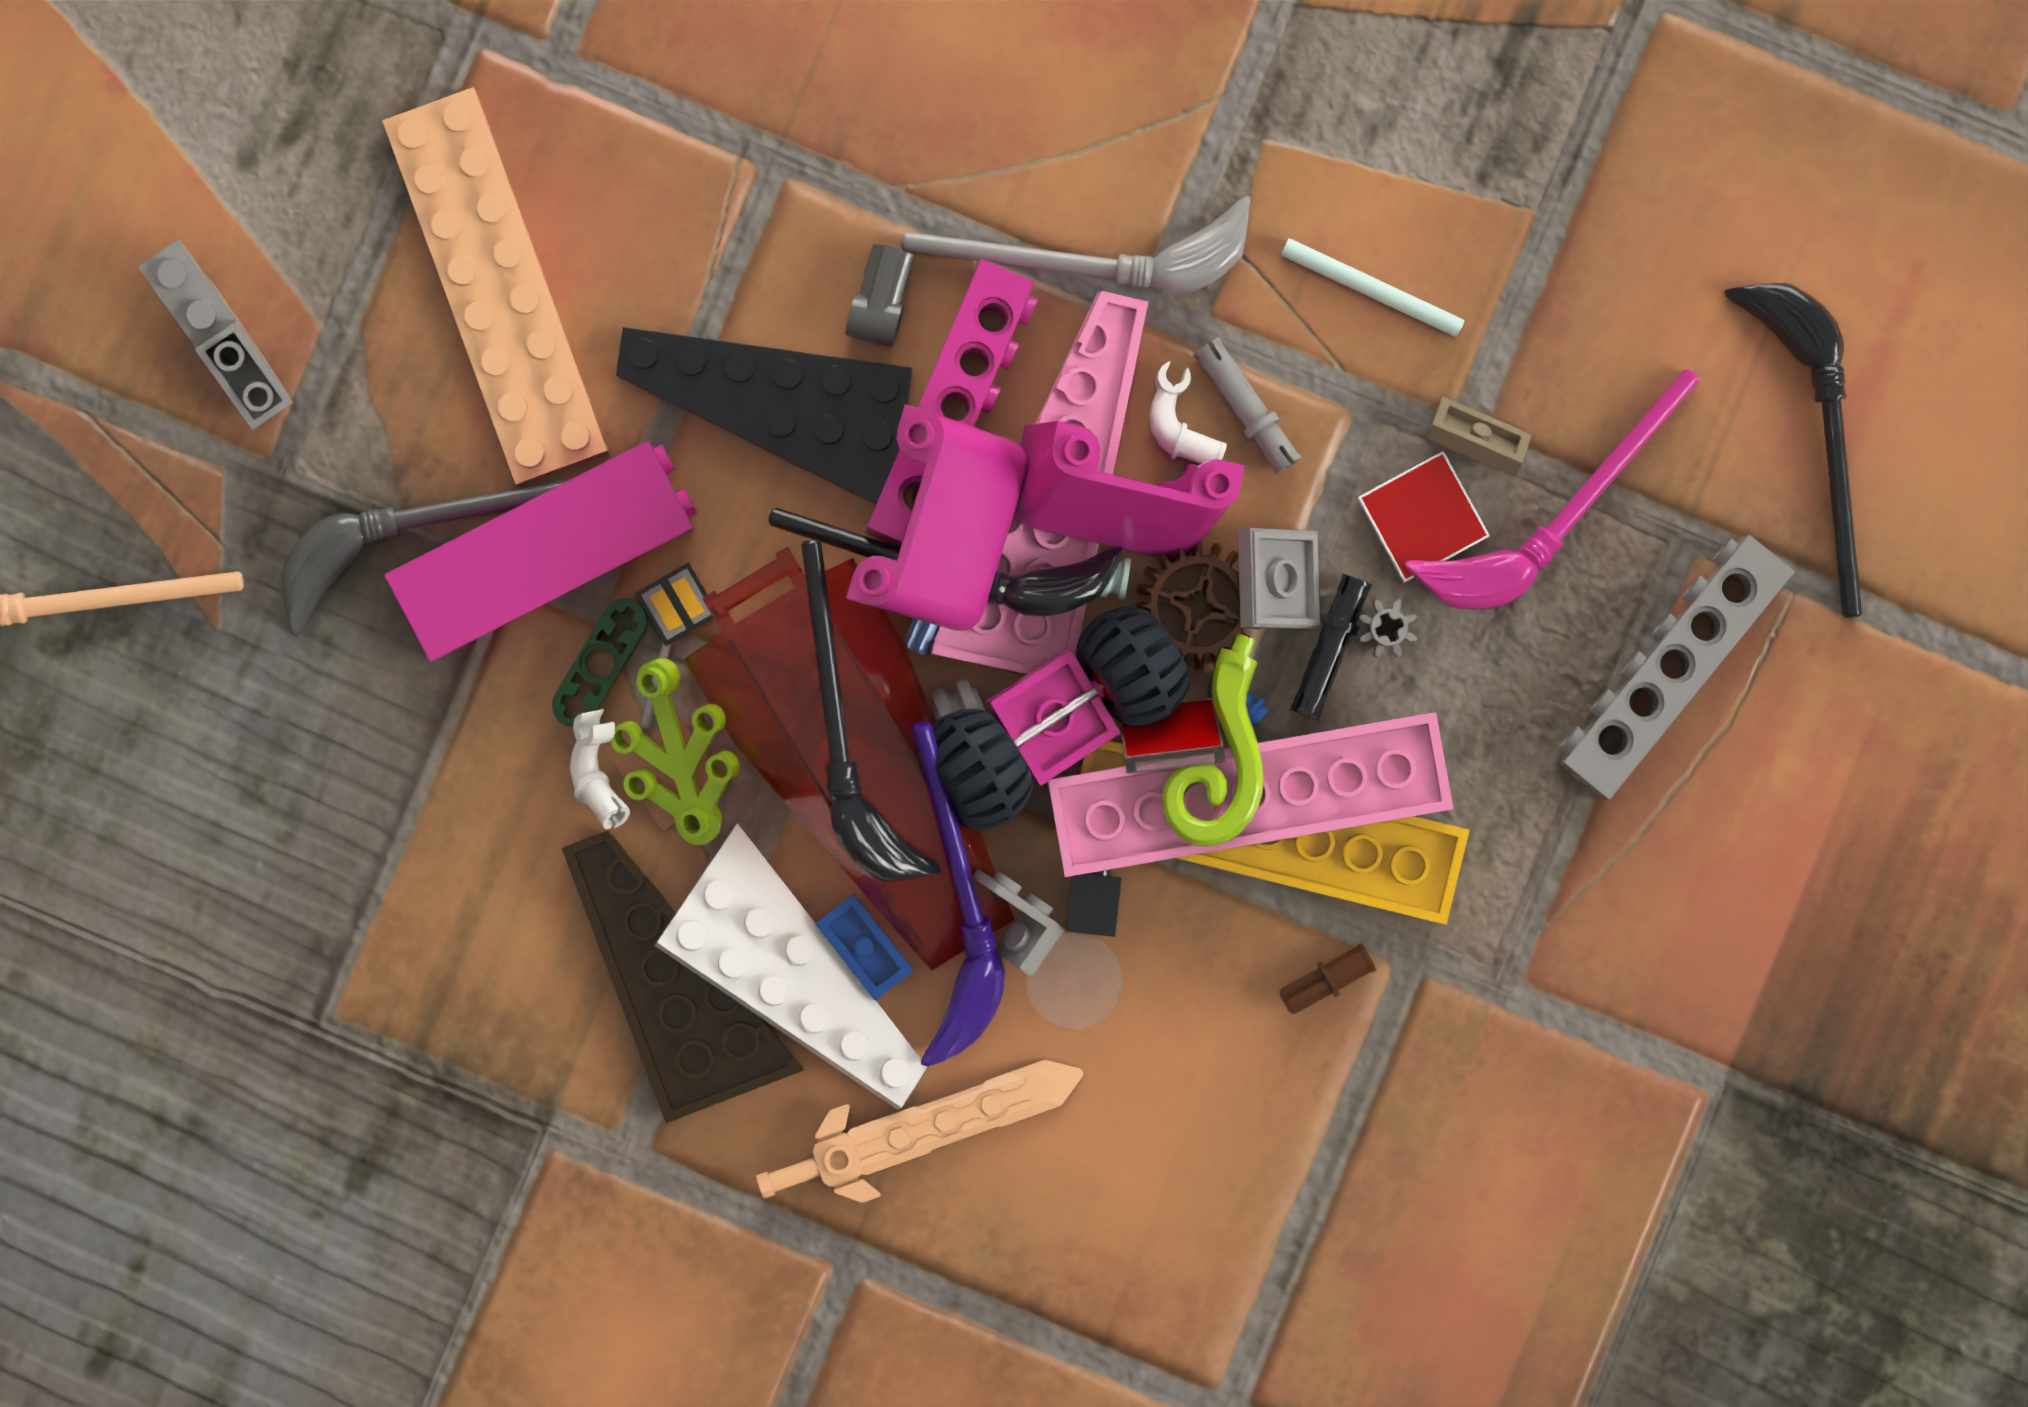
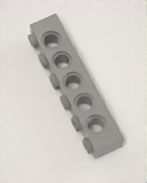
[1557,535,1795,800]

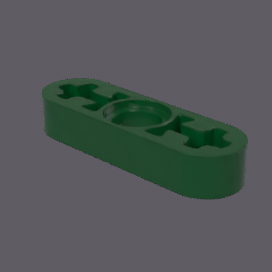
[552,599,648,727]

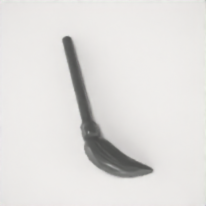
[281,478,572,635]

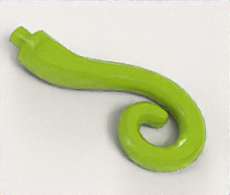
[1161,634,1264,847]

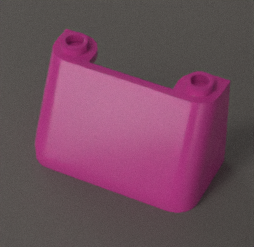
[846,404,1028,631]
[1013,421,1245,559]

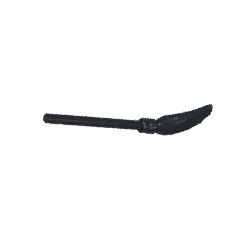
[1724,283,1862,618]
[768,507,1123,617]
[801,539,941,882]

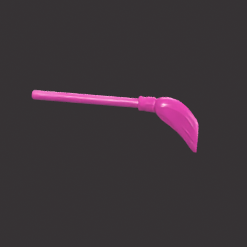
[1405,369,1699,610]

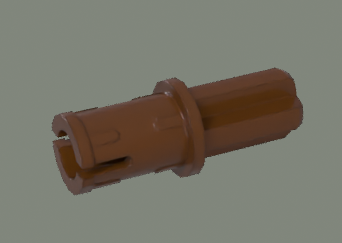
[1279,943,1376,1014]

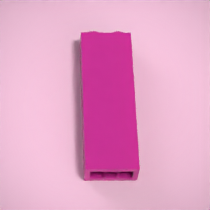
[384,439,698,662]

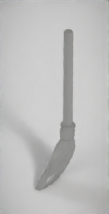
[901,196,1251,294]

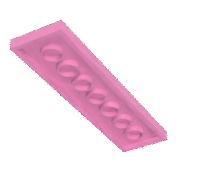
[1048,712,1454,877]

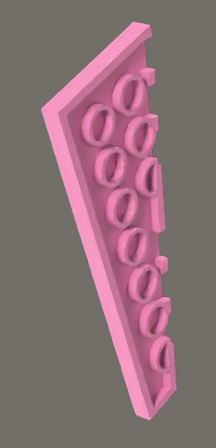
[928,291,1148,675]

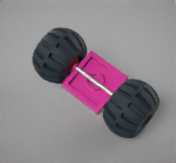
[918,606,1190,830]

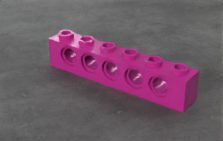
[865,259,1038,547]

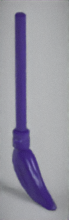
[912,722,1005,1066]

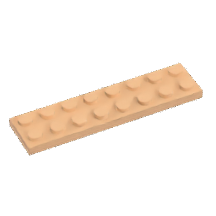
[382,87,609,486]

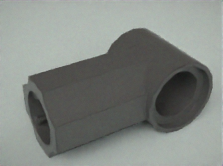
[845,244,914,347]

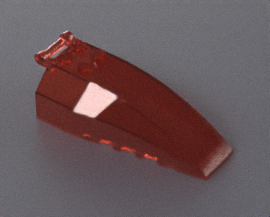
[684,546,1015,971]

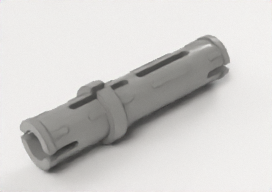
[1193,337,1302,475]

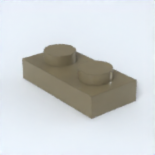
[1426,396,1532,477]

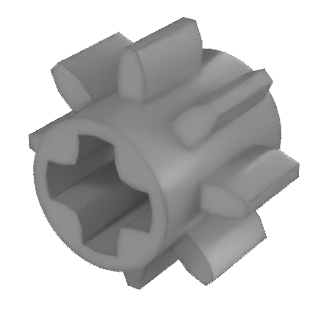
[1358,599,1417,658]

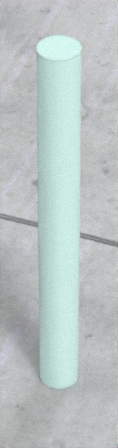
[1281,238,1465,338]

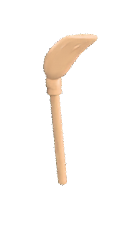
[0,571,244,626]

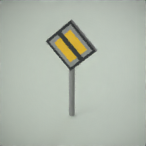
[635,562,720,731]

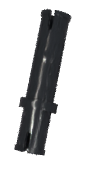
[1289,574,1372,721]

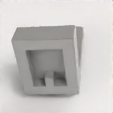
[973,869,1065,977]

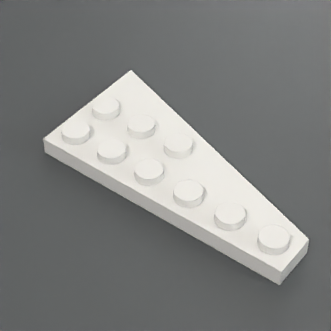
[655,823,927,1110]

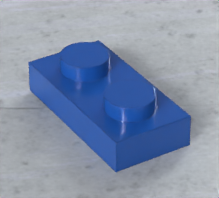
[815,893,914,1001]

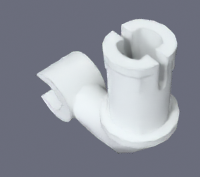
[1149,361,1227,464]
[569,709,630,829]

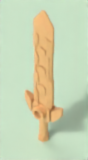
[756,1059,1083,1203]

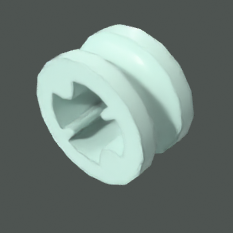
[1100,557,1131,601]

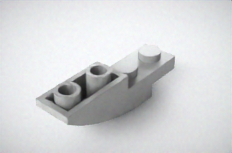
[138,239,293,430]

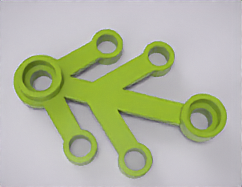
[610,658,740,845]

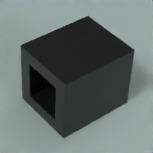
[1066,869,1122,937]

